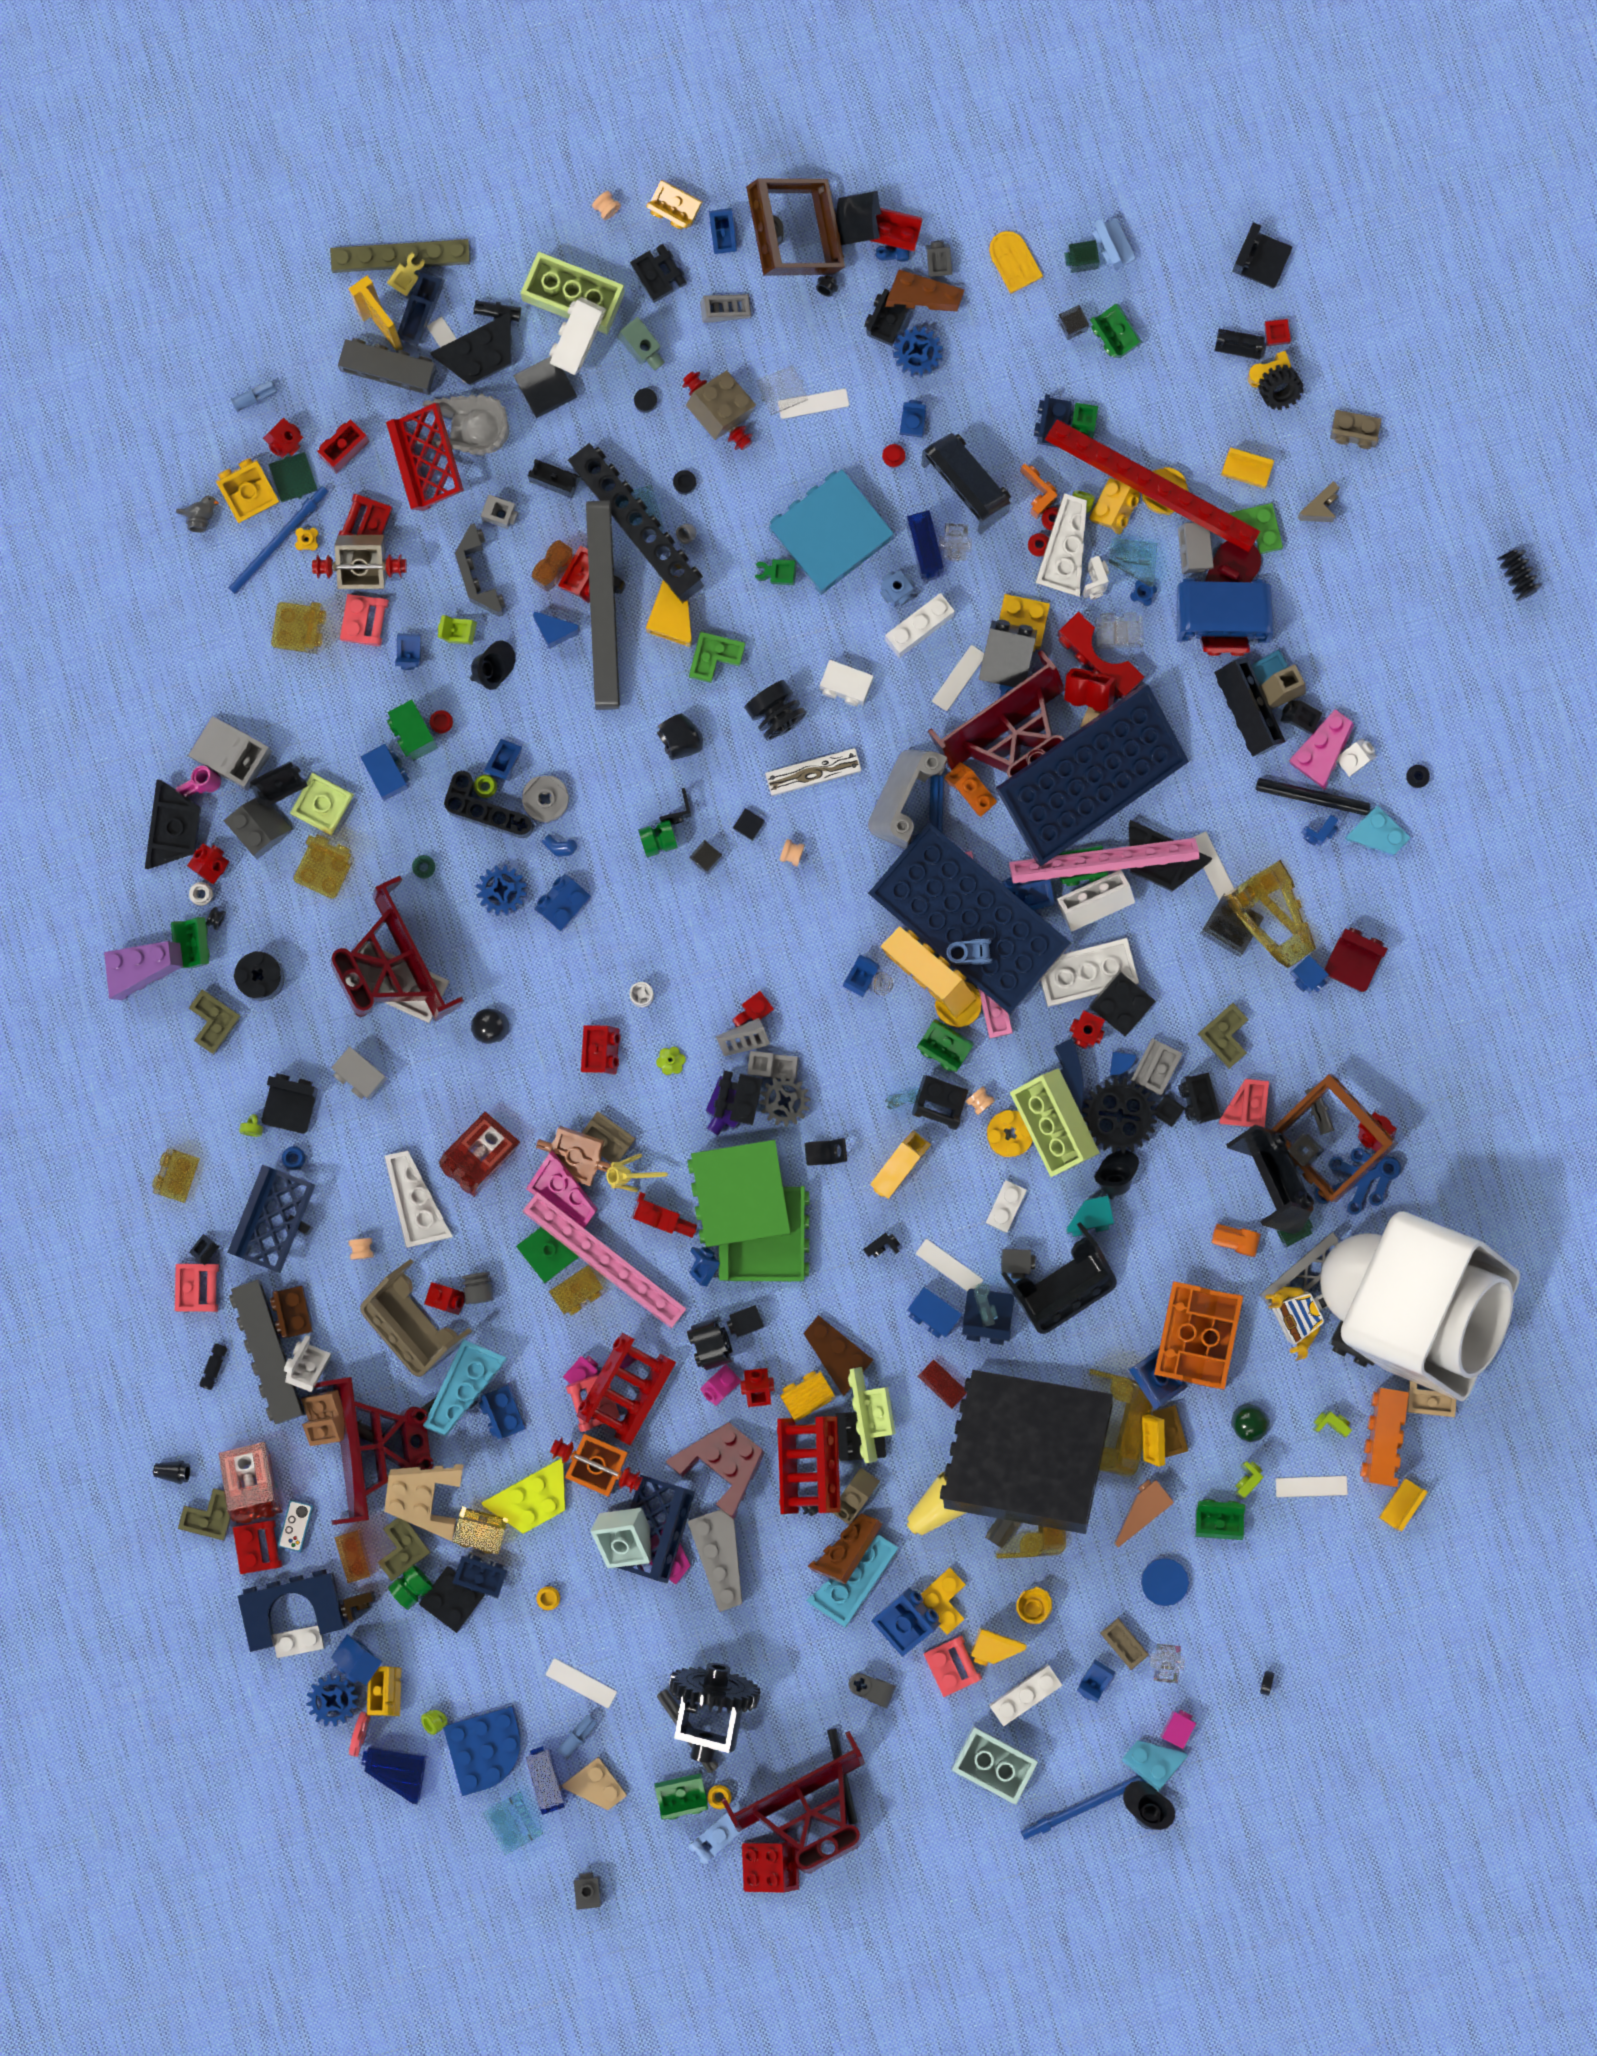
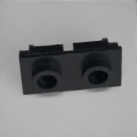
[1215,329,1264,360]

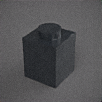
[727,1305,764,1338]

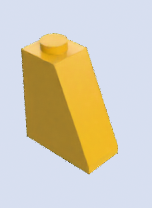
[646,576,692,647]
[870,1130,932,1199]

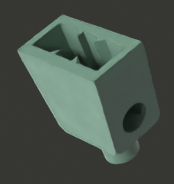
[617,317,665,371]

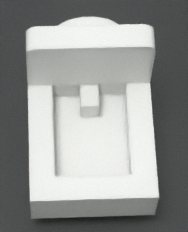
[1337,739,1377,777]

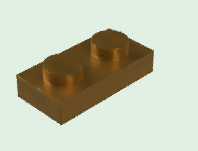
[1152,1405,1188,1458]

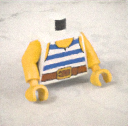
[1265,1286,1328,1361]

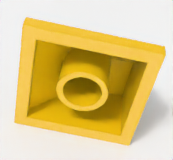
[970,1628,1027,1666]

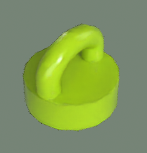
[1072,490,1095,513]
[239,1114,263,1137]
[421,1710,448,1735]

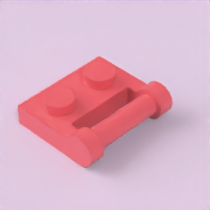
[340,594,389,646]
[175,1264,219,1312]
[566,1374,620,1432]
[923,1635,982,1697]

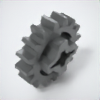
[759,1075,811,1127]

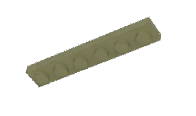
[330,239,470,273]

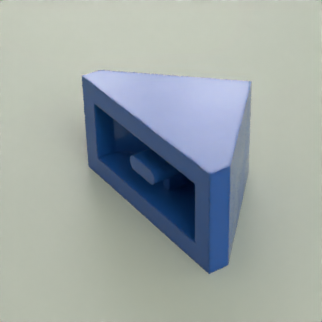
[709,208,737,254]
[533,611,580,649]

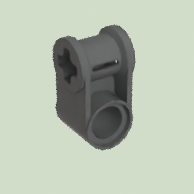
[848,1673,896,1709]

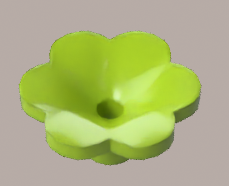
[656,1047,686,1075]

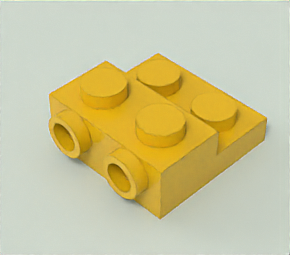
[215,458,279,523]
[999,594,1050,652]

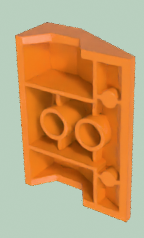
[1154,1281,1243,1390]

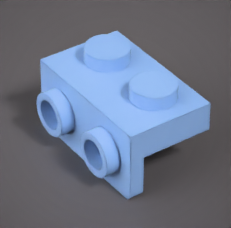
[1092,219,1136,270]

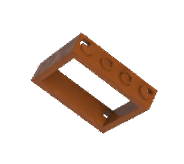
[1271,1074,1398,1202]

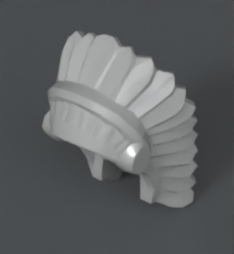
[418,393,509,456]

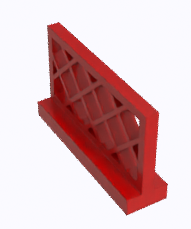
[386,403,464,511]

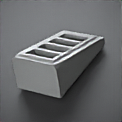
[700,294,751,323]
[716,1018,770,1056]

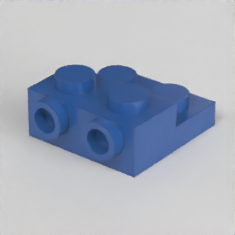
[871,1588,941,1657]

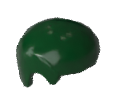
[1231,1404,1269,1443]

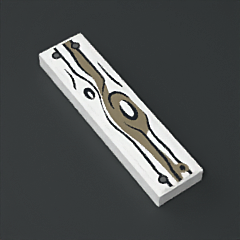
[765,748,861,797]

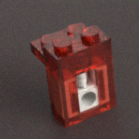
[439,1111,520,1197]
[218,1442,283,1523]

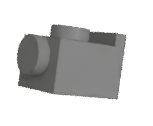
[481,495,518,529]

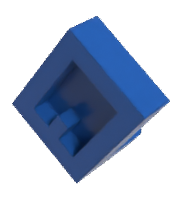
[900,400,927,438]

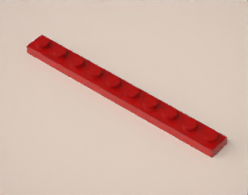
[1045,419,1261,552]

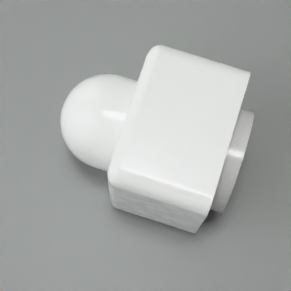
[1320,1211,1520,1401]

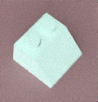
[591,1508,651,1569]

